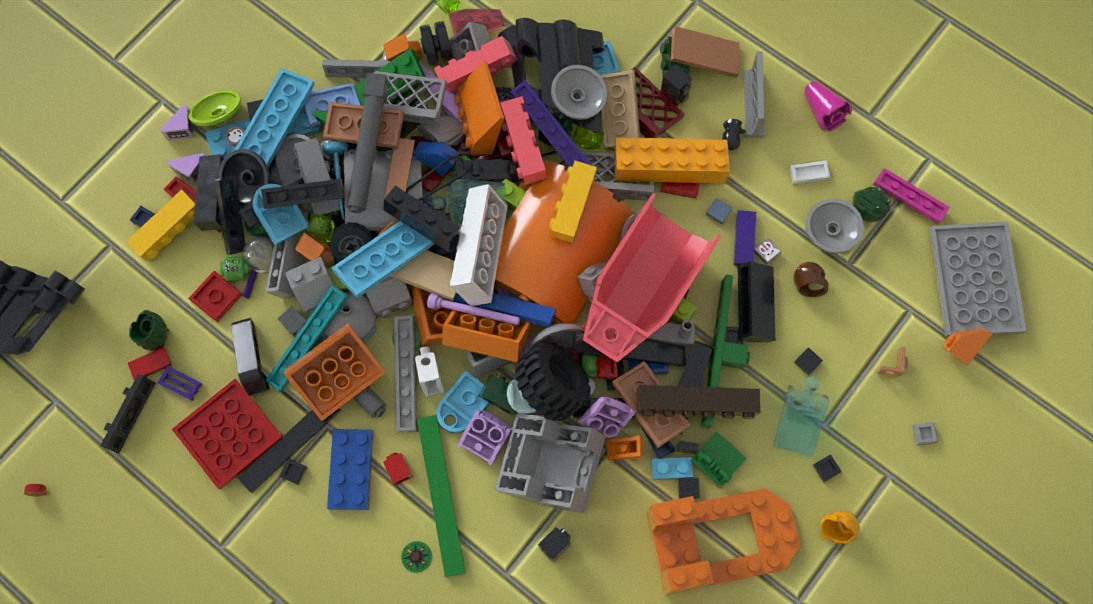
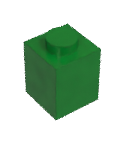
[721,342,750,369]

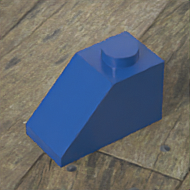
[412,142,459,177]

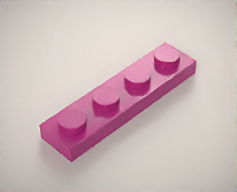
[873,168,950,224]

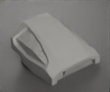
[417,113,466,147]

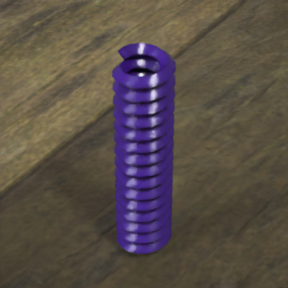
[243,269,258,299]

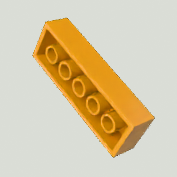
[614,137,730,183]

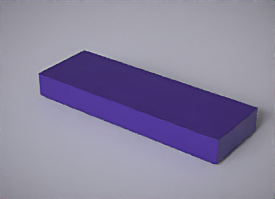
[734,210,756,265]

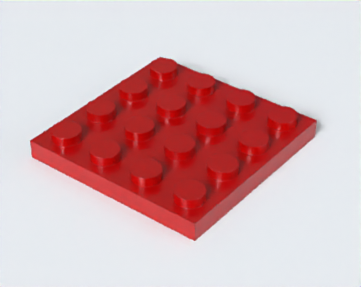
[172,379,283,490]

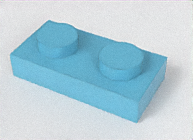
[651,457,693,480]

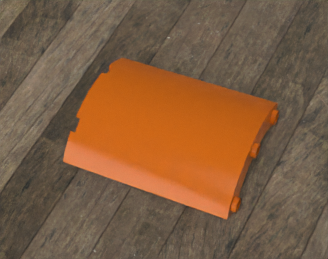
[494,161,635,324]

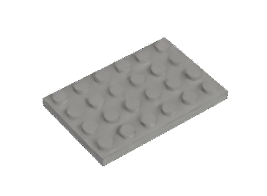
[929,222,1027,337]

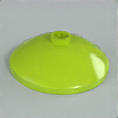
[188,90,241,127]

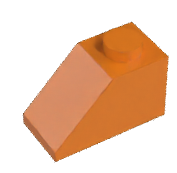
[943,328,993,365]

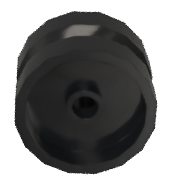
[419,20,453,66]

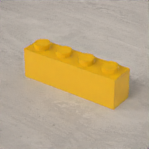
[549,161,597,243]
[126,190,196,261]

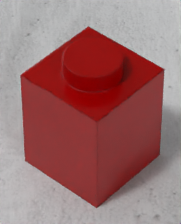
[383,452,413,486]

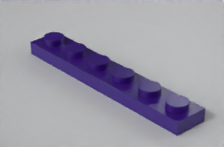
[510,80,592,167]

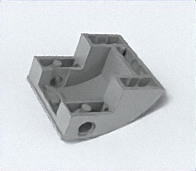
[344,149,422,231]
[495,413,605,514]

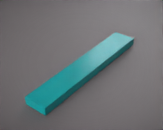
[265,285,350,392]

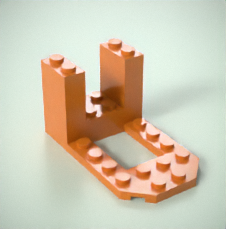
[646,488,801,595]

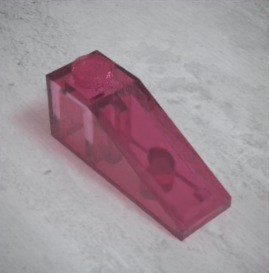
[448,9,505,35]

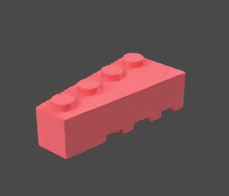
[434,36,517,95]
[501,96,547,185]

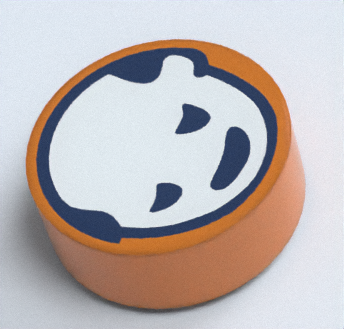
[226,127,244,147]

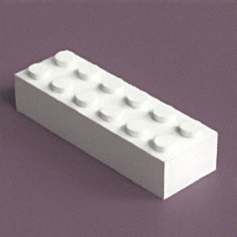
[450,184,508,306]

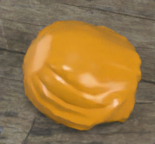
[820,511,860,544]

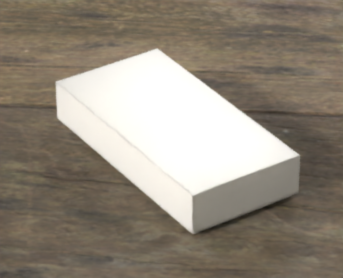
[789,161,831,185]

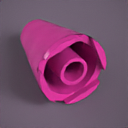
[804,81,853,131]

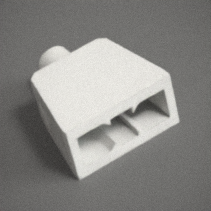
[415,347,444,397]

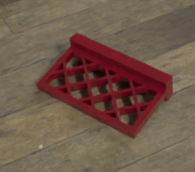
[631,67,685,138]

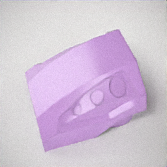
[578,396,636,437]
[457,409,512,465]

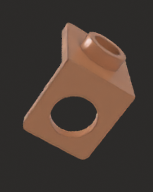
[877,347,908,377]

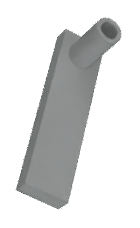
[322,51,390,78]
[645,320,695,347]

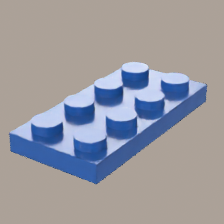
[327,429,373,510]

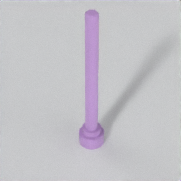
[427,293,520,325]

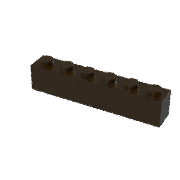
[637,385,761,419]

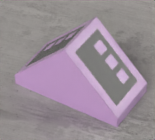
[160,104,194,140]
[167,153,206,184]

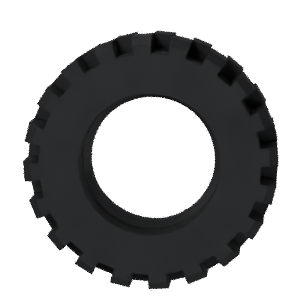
[515,342,591,421]

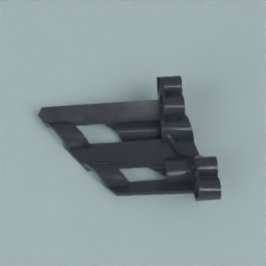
[498,18,605,133]
[0,260,85,355]

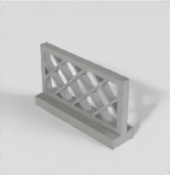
[744,51,765,138]
[374,71,447,126]
[581,151,654,200]

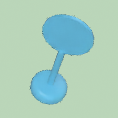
[322,141,348,220]

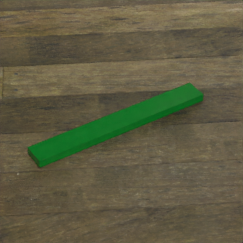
[701,274,733,429]
[417,415,466,577]

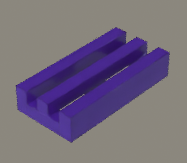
[157,366,202,401]

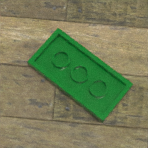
[354,48,426,106]

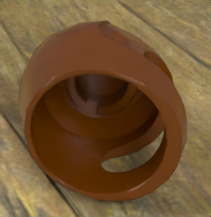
[793,262,829,297]

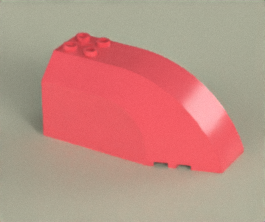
[583,193,721,362]

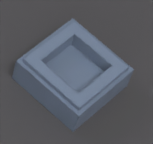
[706,198,732,224]

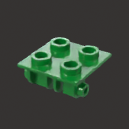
[691,431,746,488]

